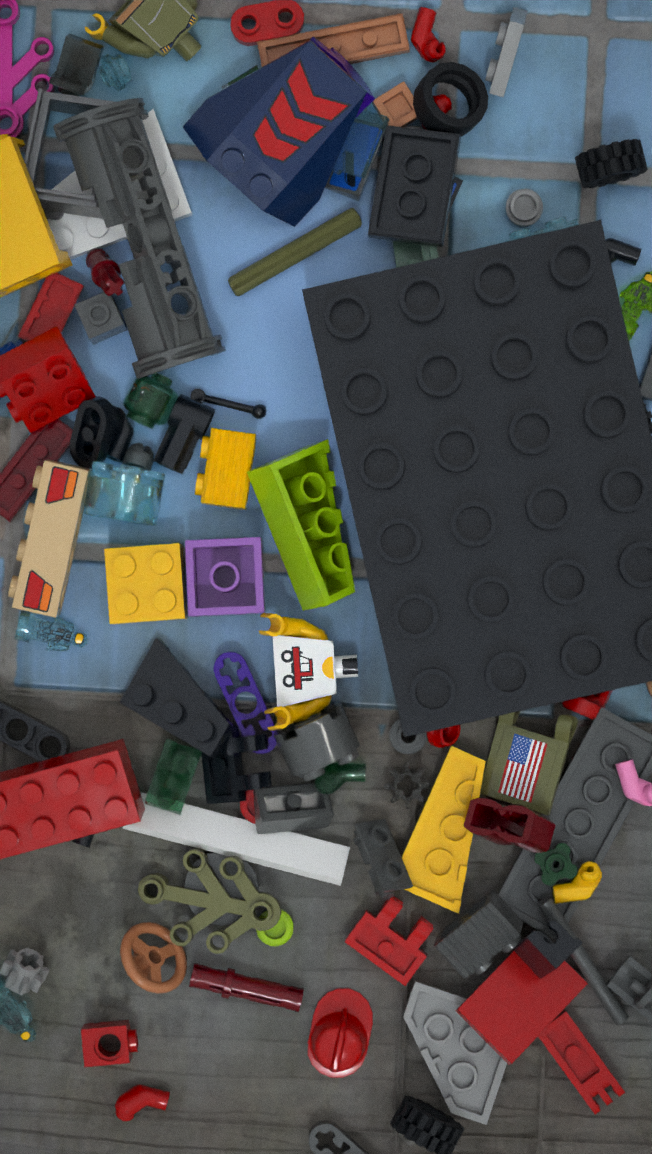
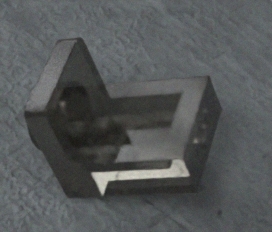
[49,33,104,96]

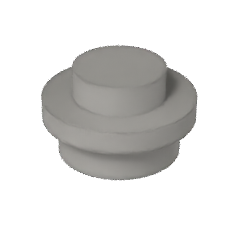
[505,189,543,227]

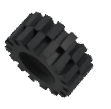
[575,139,648,189]
[390,1095,464,1154]

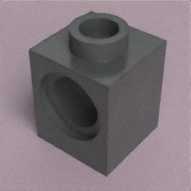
[74,292,127,345]

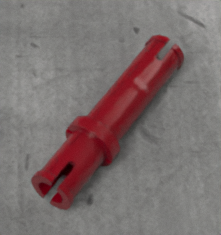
[189,963,304,1012]

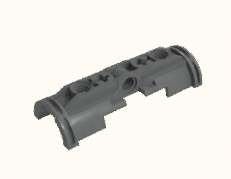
[53,98,226,379]

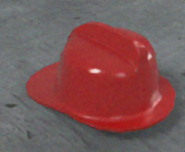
[308,988,373,1078]

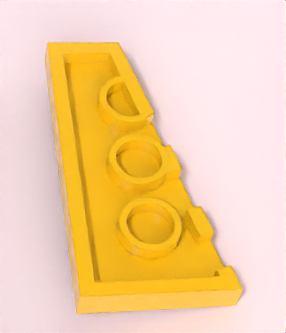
[401,745,486,914]

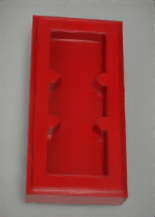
[18,273,84,341]

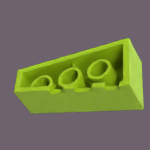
[247,439,355,611]

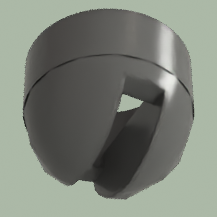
[122,443,154,473]

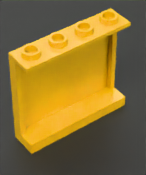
[0,134,72,298]

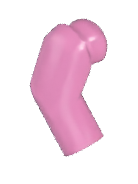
[615,759,652,806]

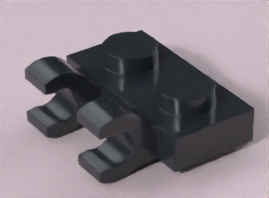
[201,726,272,804]

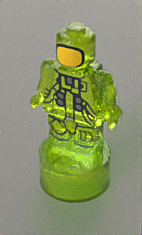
[619,271,652,340]

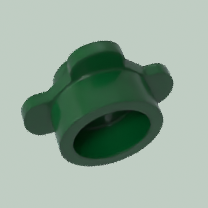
[534,843,578,886]

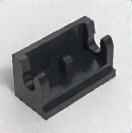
[513,921,583,979]

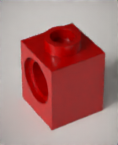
[81,1020,138,1067]

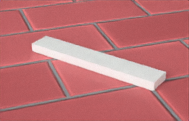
[123,792,350,886]

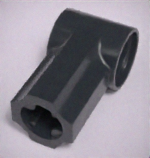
[153,394,215,475]

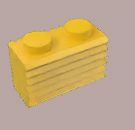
[195,428,257,510]

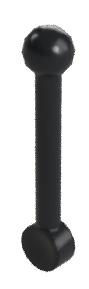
[191,389,267,419]

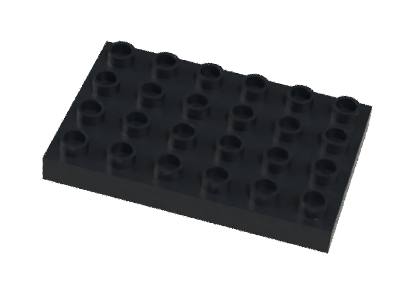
[302,220,652,737]

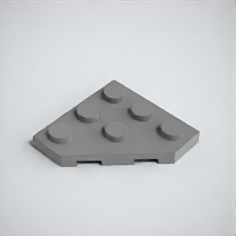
[403,979,507,1125]

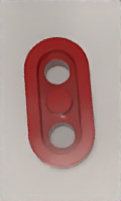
[230,0,304,46]

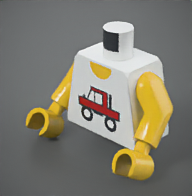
[259,613,358,731]

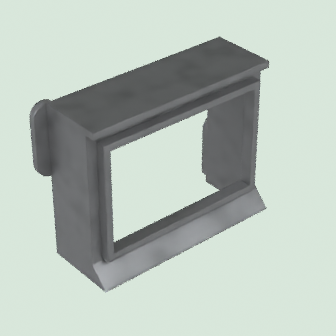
[24,88,127,220]

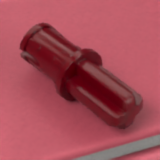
[86,249,124,296]

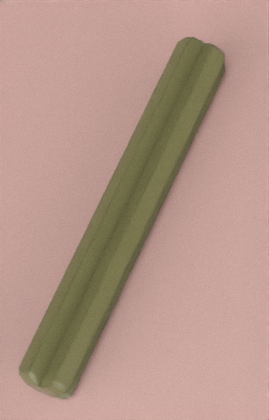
[228,208,362,296]

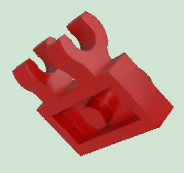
[344,896,434,986]

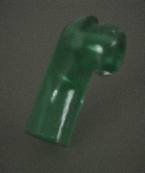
[315,763,366,795]

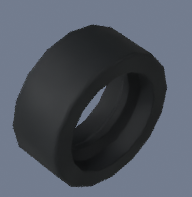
[413,62,488,137]

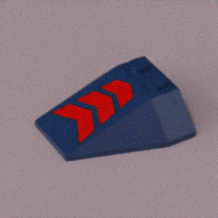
[183,40,367,227]

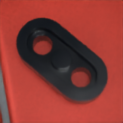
[69,397,116,468]

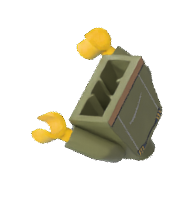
[85,0,201,61]

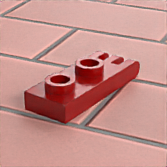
[538,1009,625,1115]

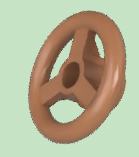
[120,922,187,994]

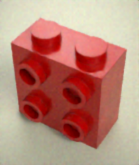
[0,326,96,433]

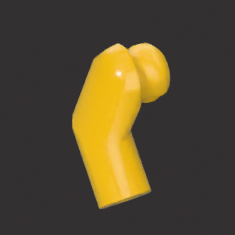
[552,861,602,904]

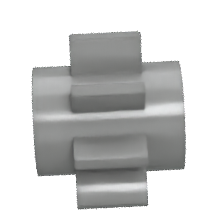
[0,947,49,995]

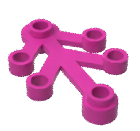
[0,0,54,138]

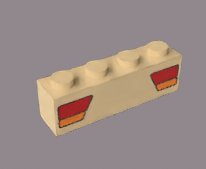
[8,459,93,618]

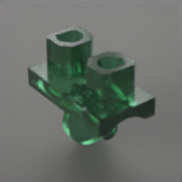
[145,739,202,815]

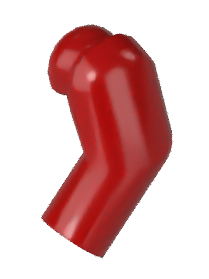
[115,1084,170,1121]

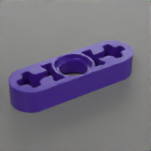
[213,652,277,754]

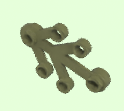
[138,848,281,954]

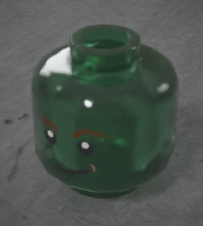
[123,373,178,430]

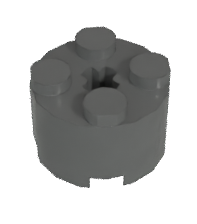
[273,703,360,782]

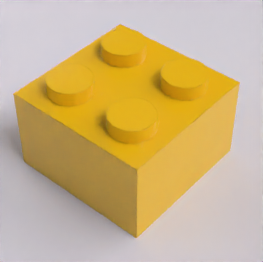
[104,543,188,625]

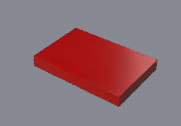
[455,930,588,1065]

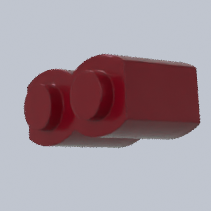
[463,798,556,853]

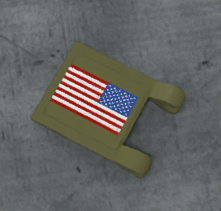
[480,711,578,815]

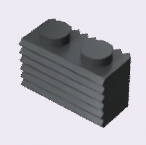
[434,890,523,979]

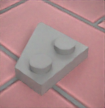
[485,7,528,97]

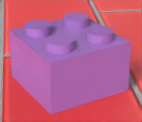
[185,537,265,617]

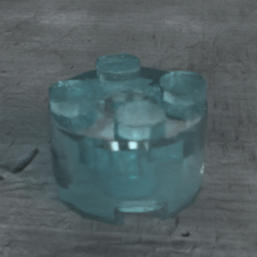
[84,461,165,526]

